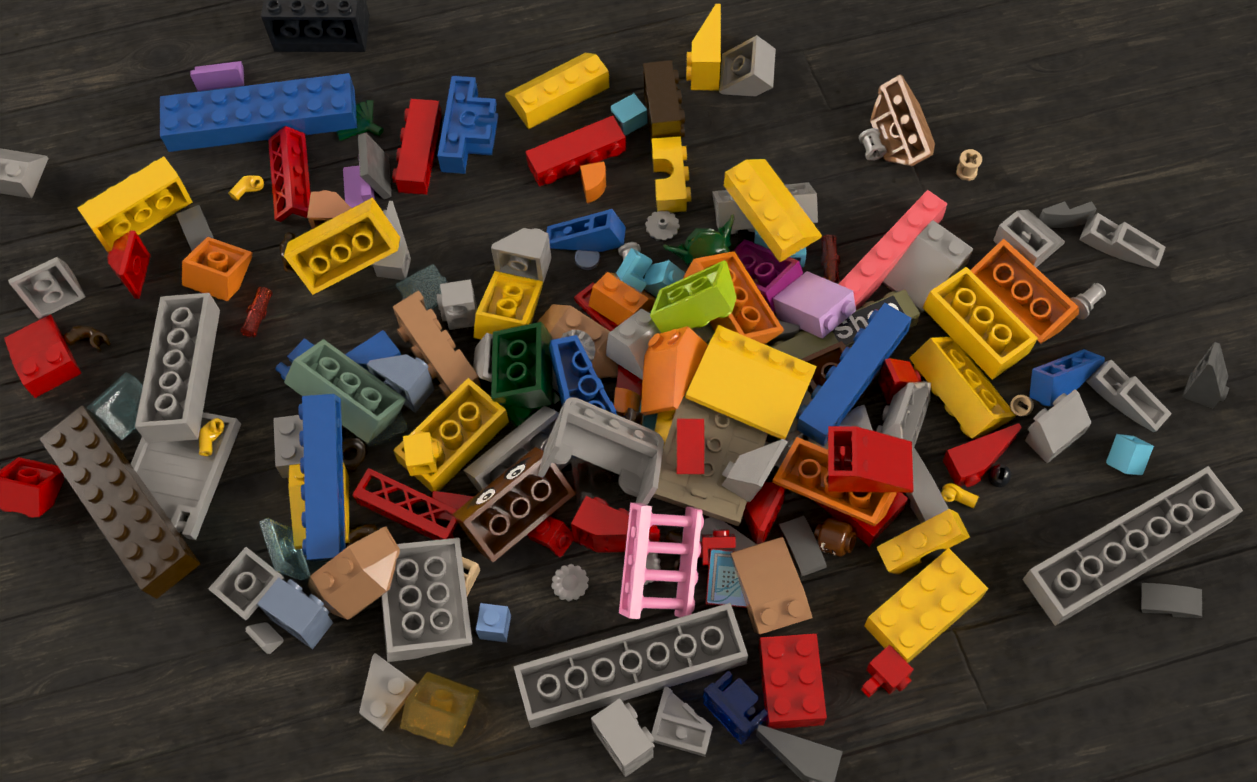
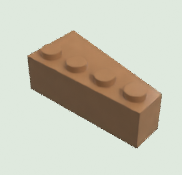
[393,290,481,398]

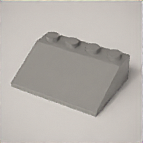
[381,538,472,662]

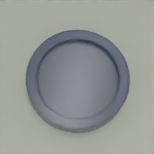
[575,250,600,270]

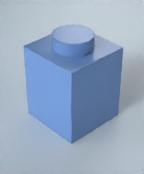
[476,603,511,642]

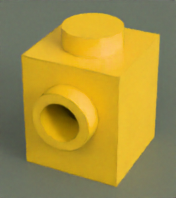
[403,431,440,476]

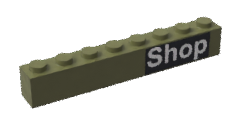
[771,289,920,359]

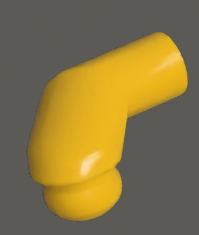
[228,176,264,201]
[199,418,224,456]
[941,483,979,509]

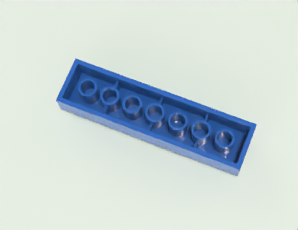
[160,73,357,152]

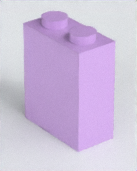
[773,271,856,339]

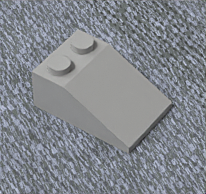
[882,220,973,313]
[8,257,85,319]

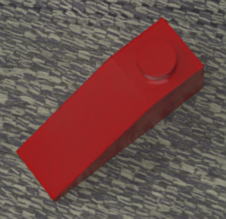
[943,423,1022,487]

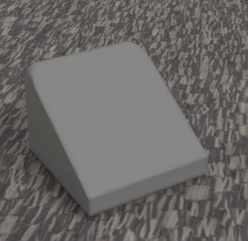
[245,622,284,654]

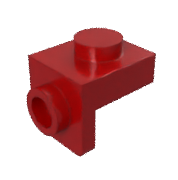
[527,516,574,557]
[698,529,736,565]

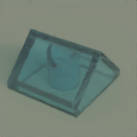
[87,372,143,440]

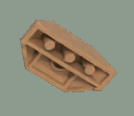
[870,74,935,167]
[537,304,618,379]
[307,527,400,620]

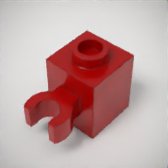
[861,644,914,698]

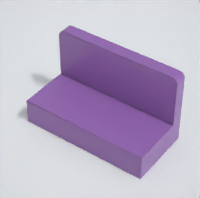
[190,61,244,91]
[343,166,375,208]

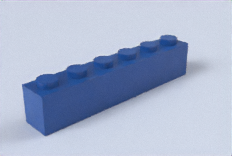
[796,303,912,446]
[299,394,346,561]

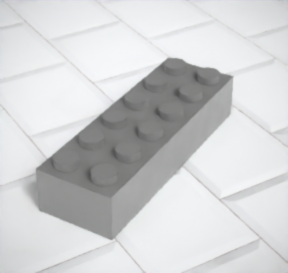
[135,293,220,443]

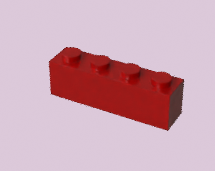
[392,99,442,195]
[525,116,626,187]

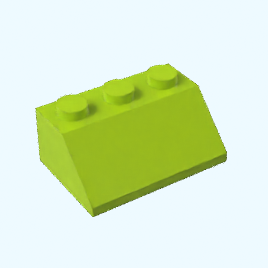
[650,260,737,333]

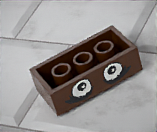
[452,447,576,562]

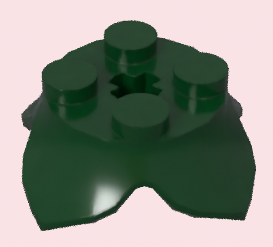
[663,214,735,265]

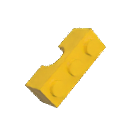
[652,136,691,212]
[877,509,970,574]

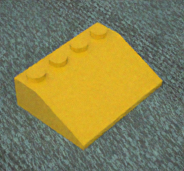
[685,325,817,440]

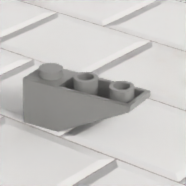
[371,201,411,280]

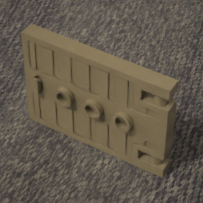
[653,377,768,526]

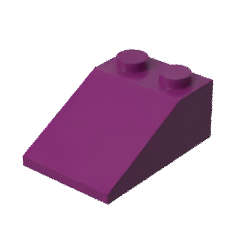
[732,240,803,314]

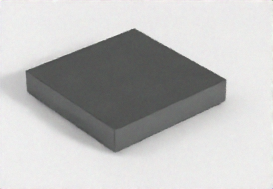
[358,133,392,199]

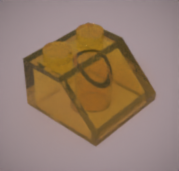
[400,672,479,747]

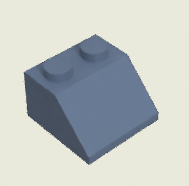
[367,354,435,413]

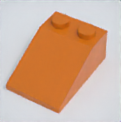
[641,326,708,416]

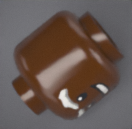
[814,518,857,557]

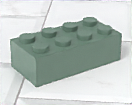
[284,339,406,443]

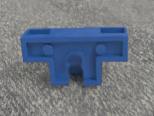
[438,76,498,174]

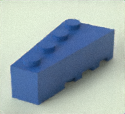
[549,335,617,415]

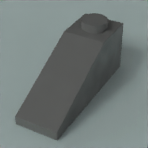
[1182,342,1229,409]
[756,724,843,782]

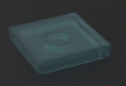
[259,518,310,580]

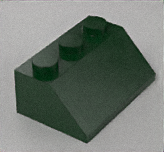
[491,322,552,409]

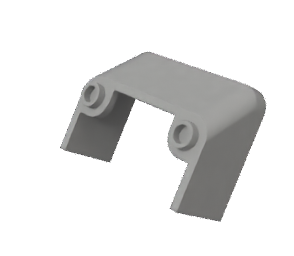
[538,397,664,505]

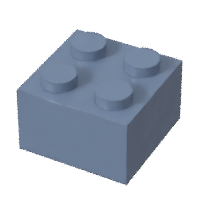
[257,577,333,649]

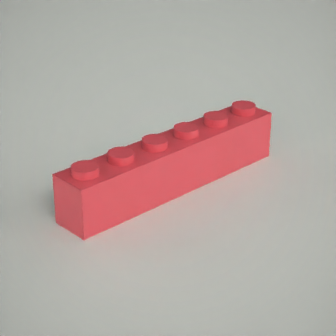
[839,190,947,310]

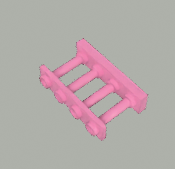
[619,502,704,619]

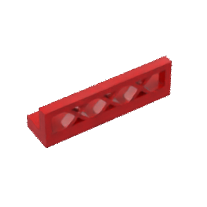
[268,126,311,222]
[352,468,458,540]

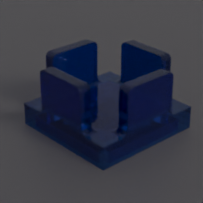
[703,671,769,745]

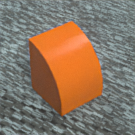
[580,162,606,203]
[614,387,642,417]

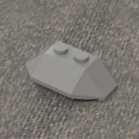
[876,382,931,453]

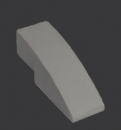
[1079,213,1166,269]
[1086,360,1172,432]

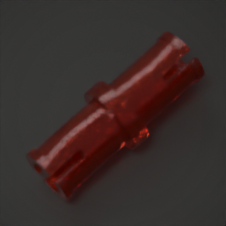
[821,235,841,284]
[240,287,273,337]

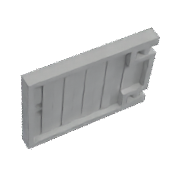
[131,412,241,540]

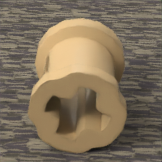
[956,149,982,181]

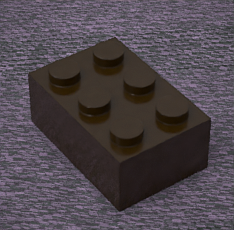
[643,60,685,146]

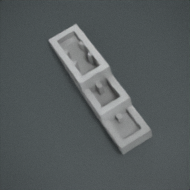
[906,448,949,523]

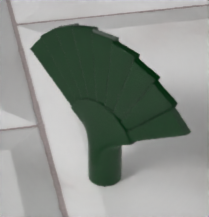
[337,100,384,141]

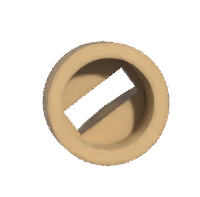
[1010,395,1034,416]

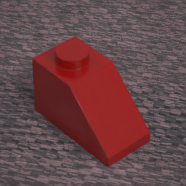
[878,358,921,404]

